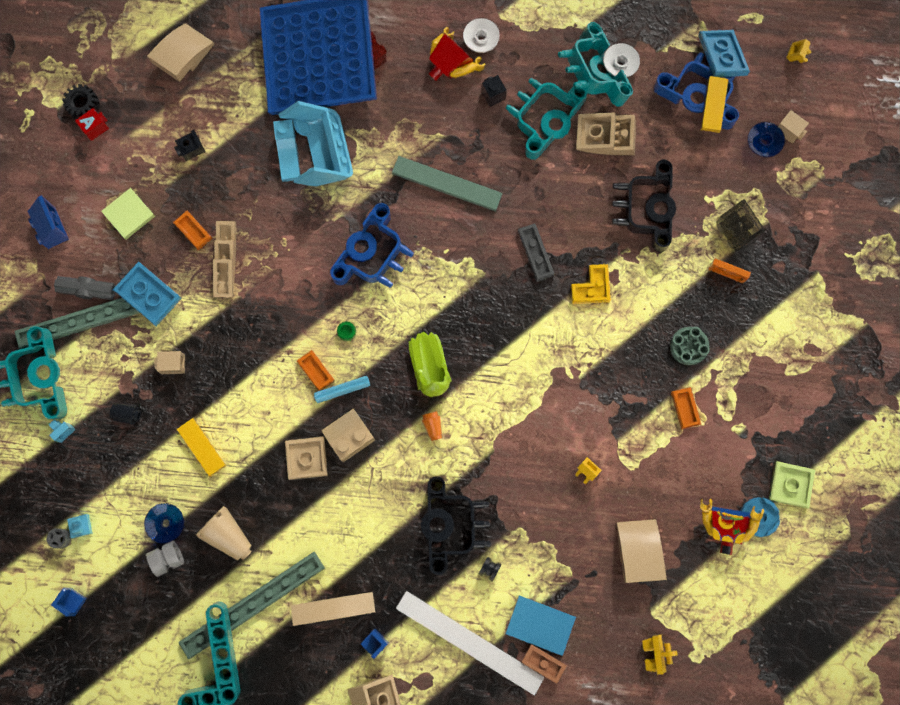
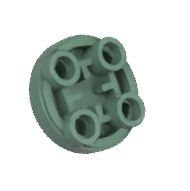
[670,327,710,365]

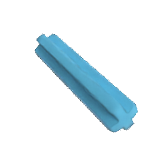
[314,376,370,403]

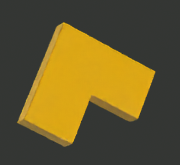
[571,264,611,304]

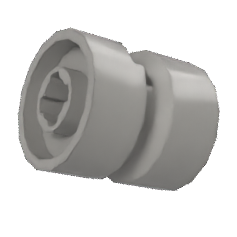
[146,541,184,577]

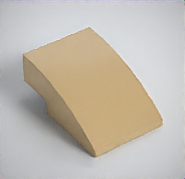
[148,23,214,82]
[576,113,636,155]
[616,519,667,583]

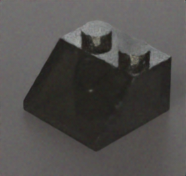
[716,199,766,253]

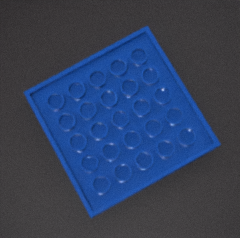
[260,0,377,115]

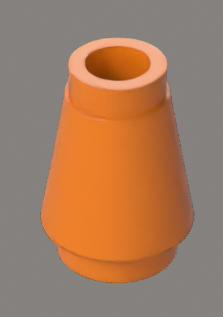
[422,411,442,441]

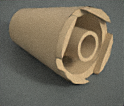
[196,506,252,561]

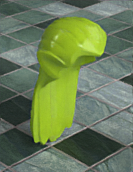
[409,332,452,397]

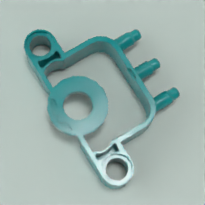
[558,22,633,107]
[506,78,588,160]
[0,326,67,419]

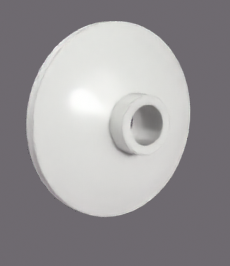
[463,18,500,53]
[603,43,640,77]

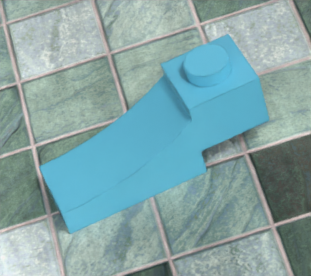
[273,119,300,182]

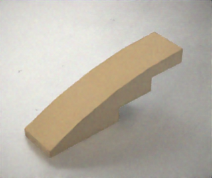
[213,221,236,297]
[290,592,375,626]

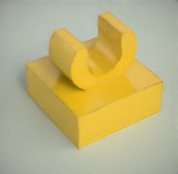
[786,39,811,63]
[575,457,602,484]

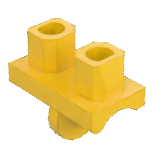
[642,634,678,675]

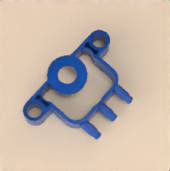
[654,52,739,130]
[330,203,414,288]

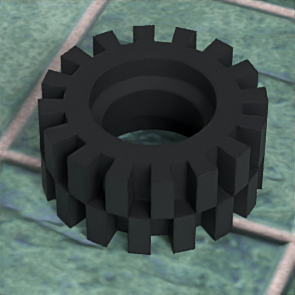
[62,84,100,119]

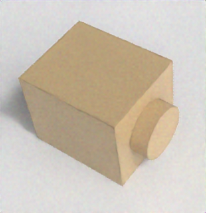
[775,110,809,144]
[154,351,185,374]

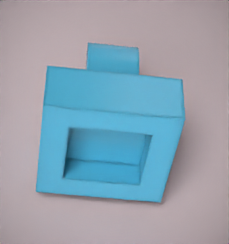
[49,419,76,443]
[67,514,93,539]

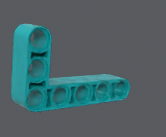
[178,601,240,705]

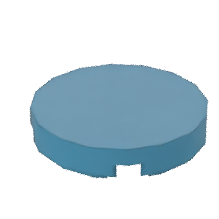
[740,497,780,537]

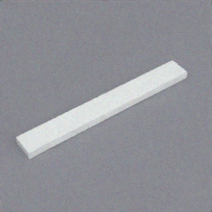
[396,591,545,695]

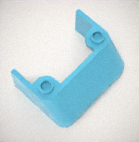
[279,101,353,186]

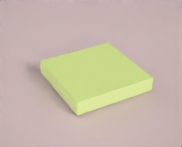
[101,188,155,240]
[768,461,815,509]

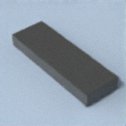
[517,223,555,282]

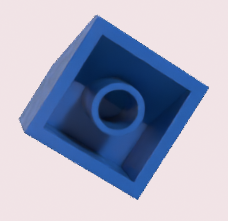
[28,195,69,249]

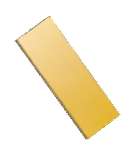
[701,76,728,133]
[177,418,226,477]

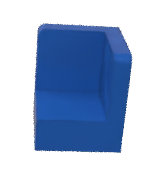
[51,588,87,617]
[361,629,389,659]

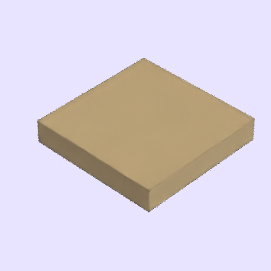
[285,437,328,480]

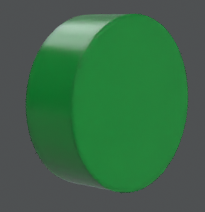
[337,321,356,341]

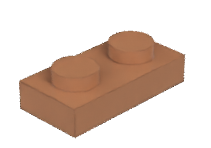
[521,644,567,684]

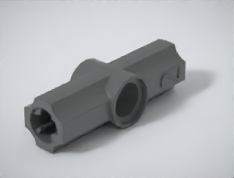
[54,276,116,300]

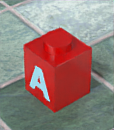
[75,108,109,141]

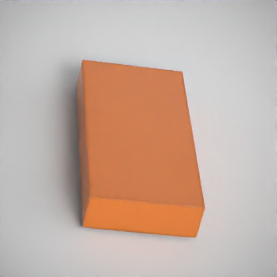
[173,211,213,250]
[709,258,751,283]
[297,350,335,391]
[671,387,701,430]

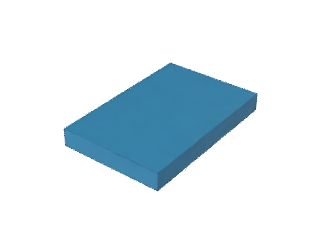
[698,30,750,77]
[113,262,182,326]
[505,595,576,656]

